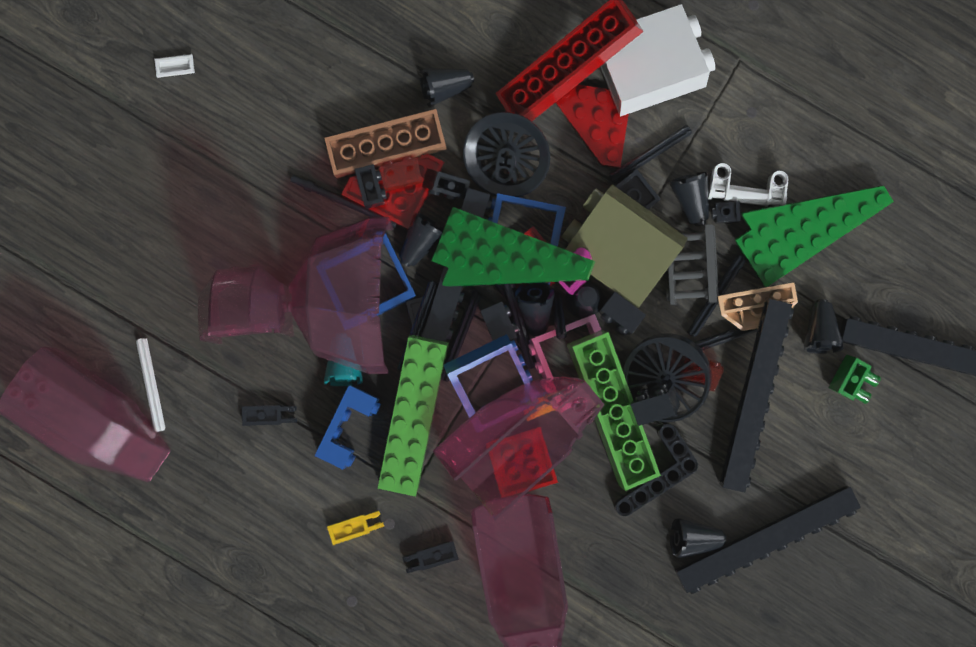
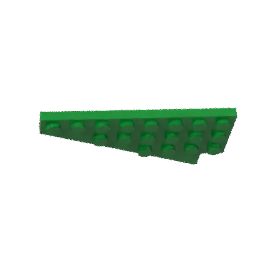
[734,185,894,287]

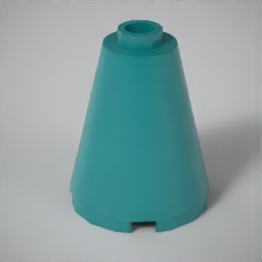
[324,332,363,386]

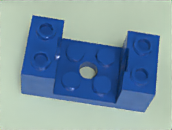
[315,385,381,470]

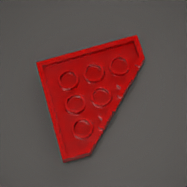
[555,85,629,168]
[341,153,444,229]

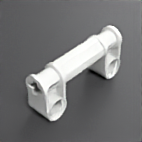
[708,163,788,207]

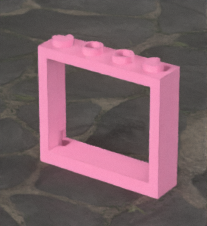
[528,314,601,412]

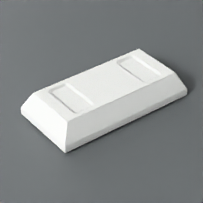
[155,54,195,78]

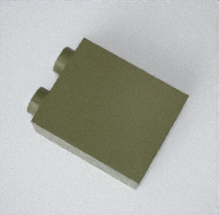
[561,185,688,308]

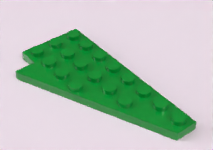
[432,207,595,286]

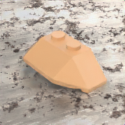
[717,283,798,331]

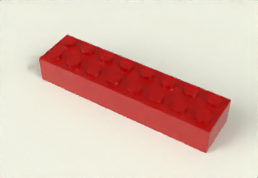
[496,0,644,121]

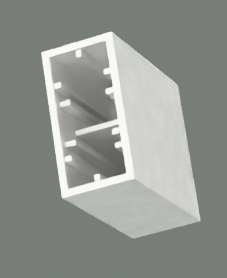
[600,4,715,117]

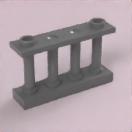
[667,225,719,305]

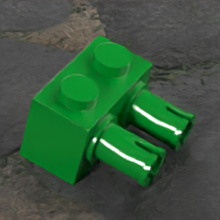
[828,354,881,404]

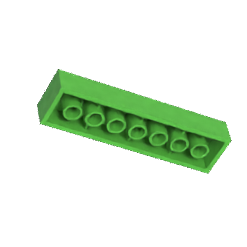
[567,330,661,491]
[378,335,448,497]

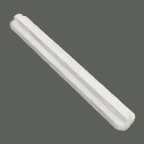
[136,338,165,432]

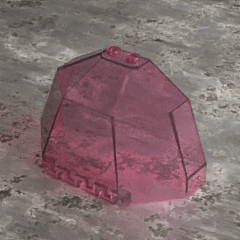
[288,217,393,374]

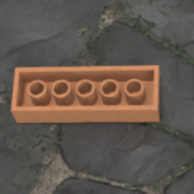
[324,109,447,178]

